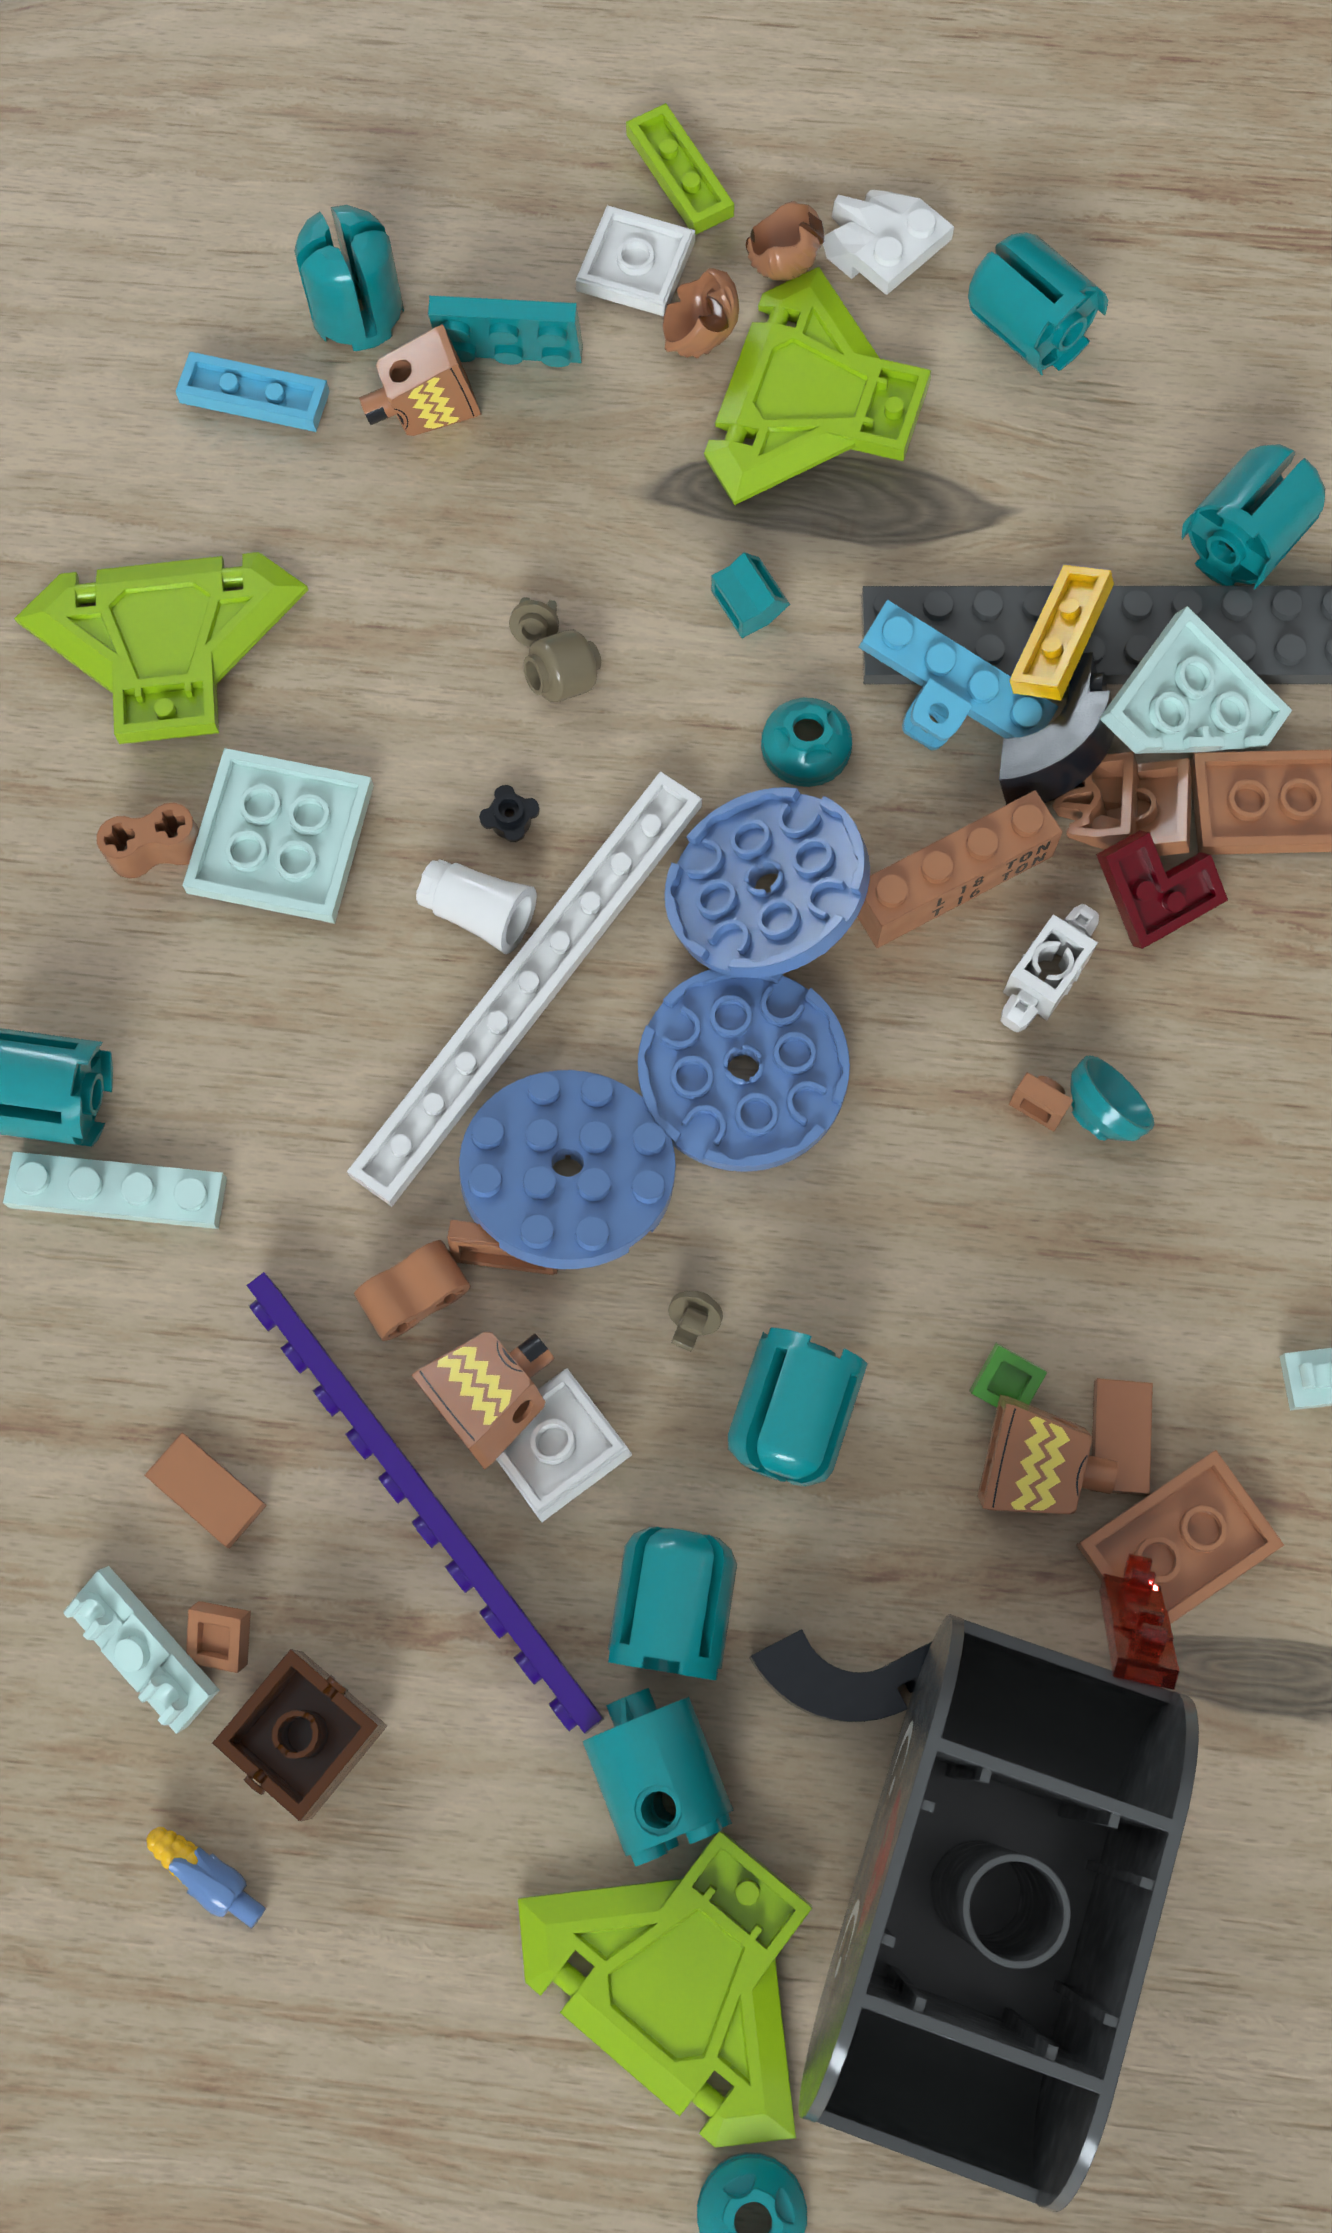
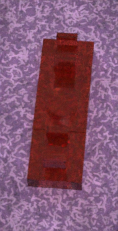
[1099,1554,1180,1690]

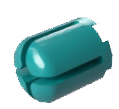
[294,205,404,351]
[968,232,1109,375]
[1181,444,1326,589]
[0,1028,113,1147]
[727,1327,868,1487]
[608,1527,737,1680]

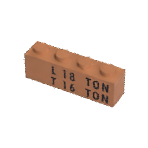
[857,790,1063,948]

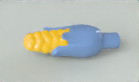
[146,1827,266,1929]

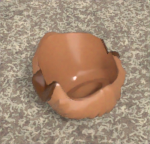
[746,201,824,281]
[662,268,739,358]

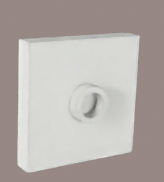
[575,205,695,316]
[496,1368,632,1522]

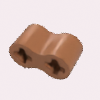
[97,803,199,879]
[354,1240,471,1341]

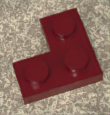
[1096,830,1228,949]

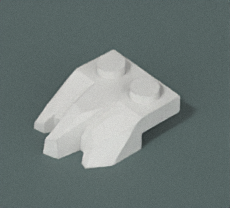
[823,190,954,295]

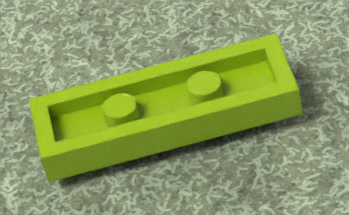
[626,103,734,235]

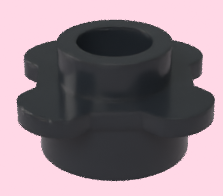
[479,785,540,842]

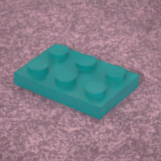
[428,295,583,367]

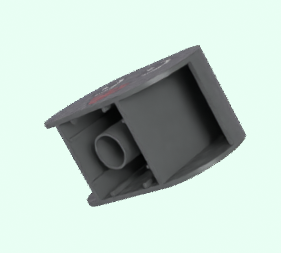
[799,1614,1199,2212]

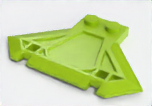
[704,267,931,505]
[14,552,309,744]
[518,1830,812,2148]

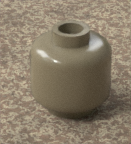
[523,629,601,702]

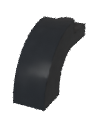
[999,652,1115,805]
[749,1629,933,1722]

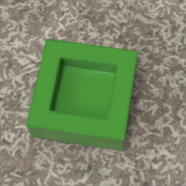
[969,1343,1047,1408]

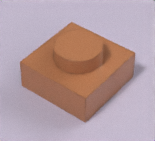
[1009,1072,1073,1132]
[186,1601,251,1673]

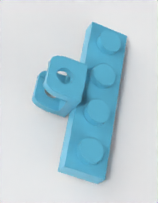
[858,600,1059,750]

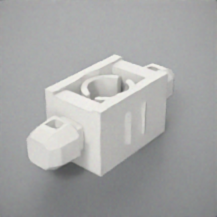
[1000,904,1099,1032]

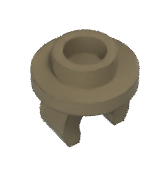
[509,597,559,647]
[668,1291,723,1352]

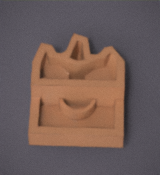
[1052,751,1192,856]

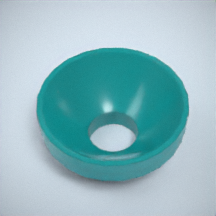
[761,697,852,787]
[1070,1055,1155,1141]
[697,2152,807,2233]

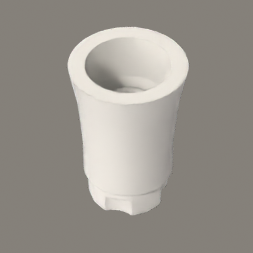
[416,859,537,954]

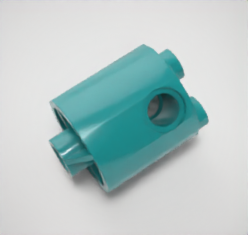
[582,1688,734,1867]

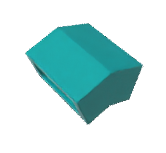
[711,552,790,638]

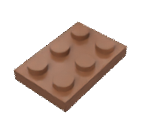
[1190,750,1332,855]
[1076,1450,1284,1641]

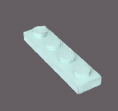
[3,1152,227,1229]

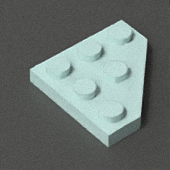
[1099,606,1292,754]

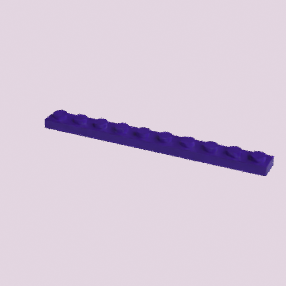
[246,1272,605,1734]

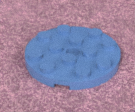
[665,787,870,978]
[638,969,850,1172]
[459,1070,676,1269]

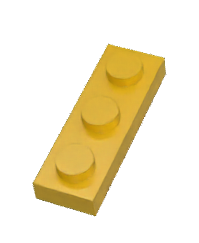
[1009,565,1114,701]

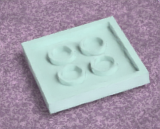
[182,748,374,924]

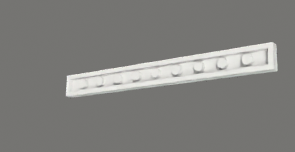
[347,771,702,1207]

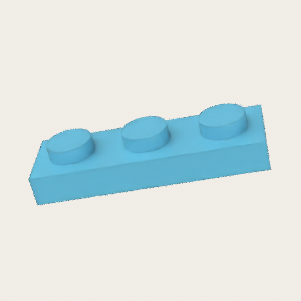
[175,352,330,432]

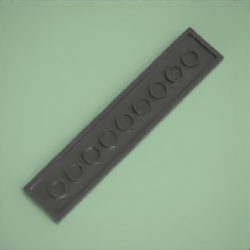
[861,586,1332,684]

